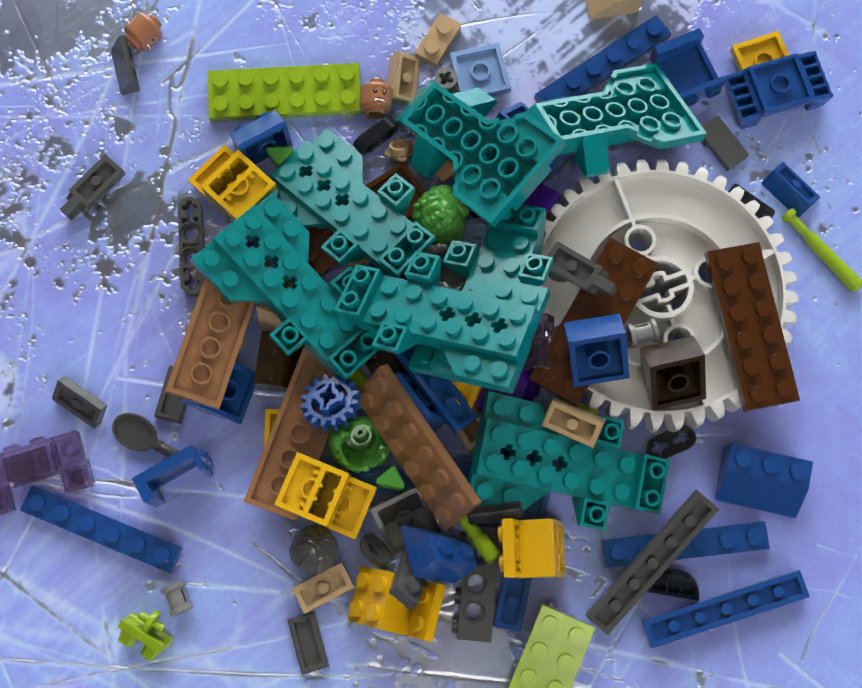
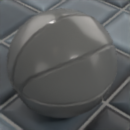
[289,525,338,575]

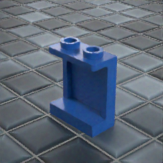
[649,28,726,107]
[131,444,214,508]

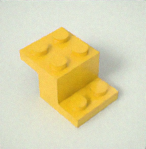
[188,144,277,220]
[274,452,377,540]
[498,518,566,579]
[347,566,446,642]

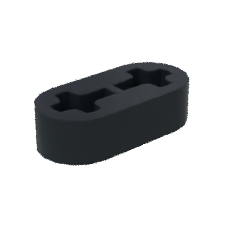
[353,116,399,156]
[645,425,696,459]

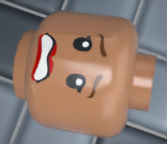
[124,13,162,51]
[359,78,393,119]

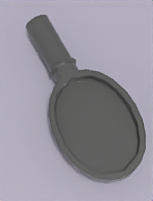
[112,413,179,457]

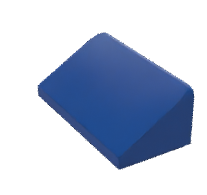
[762,162,820,218]

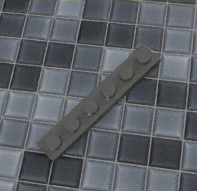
[585,489,720,635]

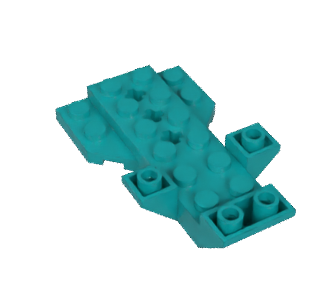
[524,63,707,178]
[394,81,567,228]
[269,128,436,277]
[191,193,378,380]
[408,205,554,394]
[334,251,551,393]
[468,391,670,531]

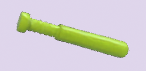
[781,208,862,292]

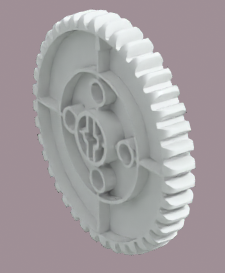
[530,159,798,433]

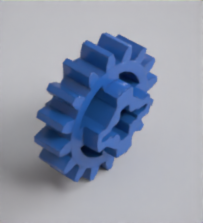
[300,373,361,432]

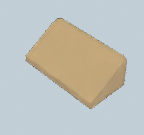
[386,51,420,106]
[541,398,606,448]

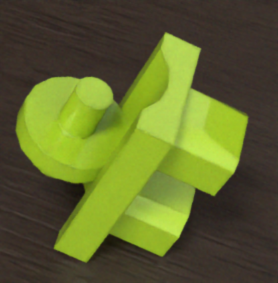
[117,610,174,662]

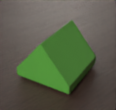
[267,147,294,168]
[376,465,405,492]

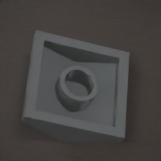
[369,486,441,556]

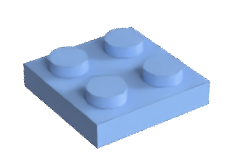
[450,42,511,97]

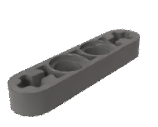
[178,197,205,297]

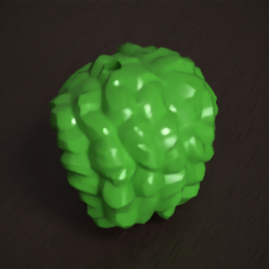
[411,184,470,246]
[328,416,389,473]

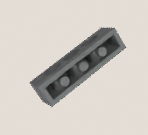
[452,526,499,643]

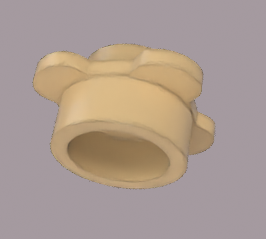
[385,139,414,162]

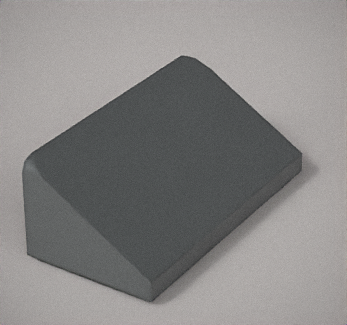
[111,35,140,95]

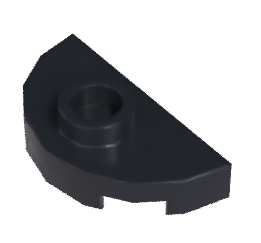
[647,569,699,601]

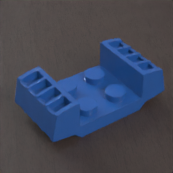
[724,51,834,129]

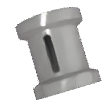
[435,67,457,94]
[626,318,660,348]
[161,581,194,617]

